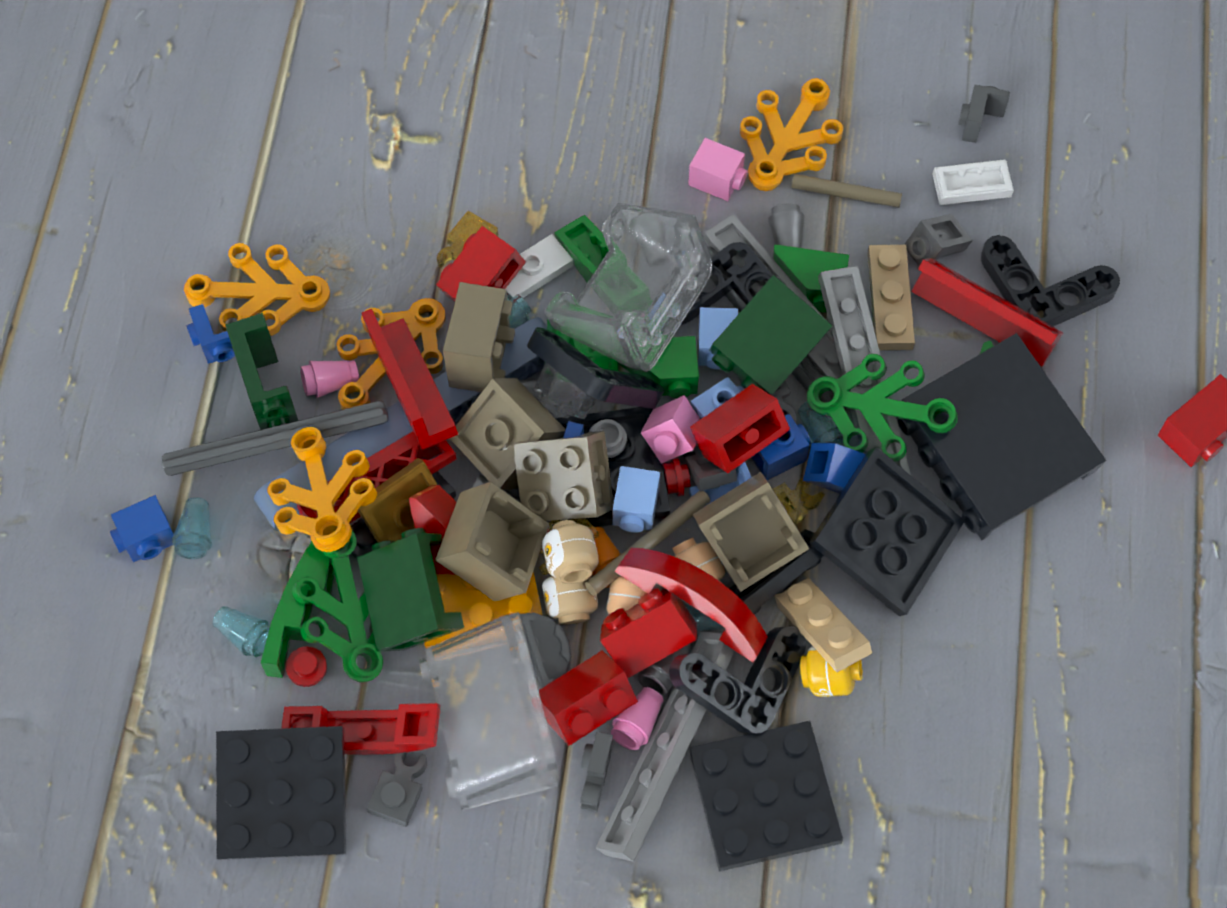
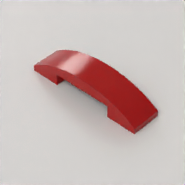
[615,547,768,662]
[281,703,441,755]

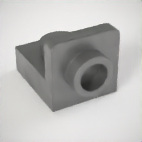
[905,214,973,266]

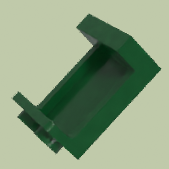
[709,275,832,395]
[225,313,298,430]
[357,528,464,652]

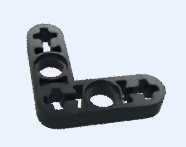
[981,235,1120,327]
[660,242,773,325]
[527,327,665,409]
[669,626,806,734]

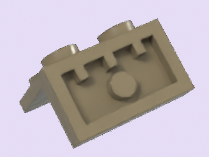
[513,431,614,521]

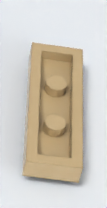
[867,244,915,351]
[774,577,872,672]

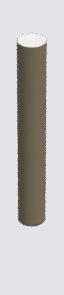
[791,174,902,208]

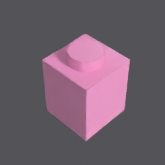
[688,138,748,201]
[641,395,700,464]

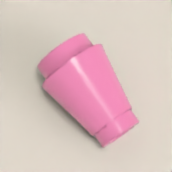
[300,360,359,398]
[611,687,664,750]

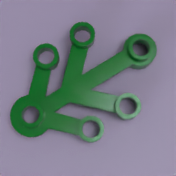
[807,354,958,462]
[292,531,383,682]

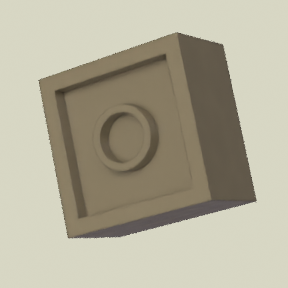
[443,282,515,392]
[449,378,566,490]
[693,472,809,592]
[435,482,549,601]

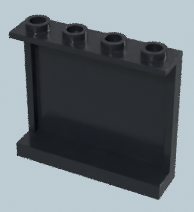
[896,333,1107,540]

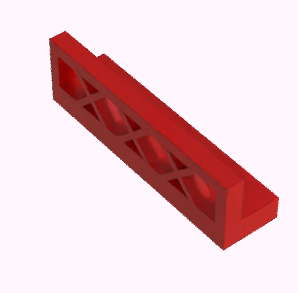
[911,258,1063,366]
[361,309,458,450]
[297,431,457,524]

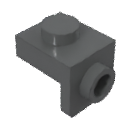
[958,84,1010,143]

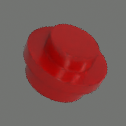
[662,457,691,497]
[286,646,327,687]

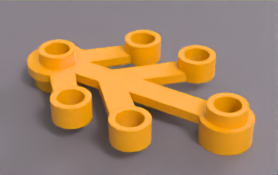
[740,78,843,191]
[184,243,330,336]
[336,298,446,410]
[267,427,377,552]

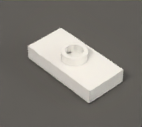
[932,159,1014,205]
[506,234,574,305]

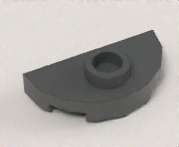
[517,612,571,689]

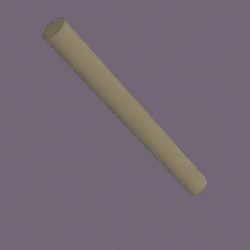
[585,490,710,596]

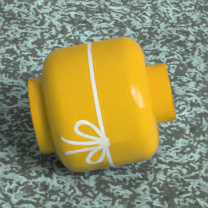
[800,646,863,697]

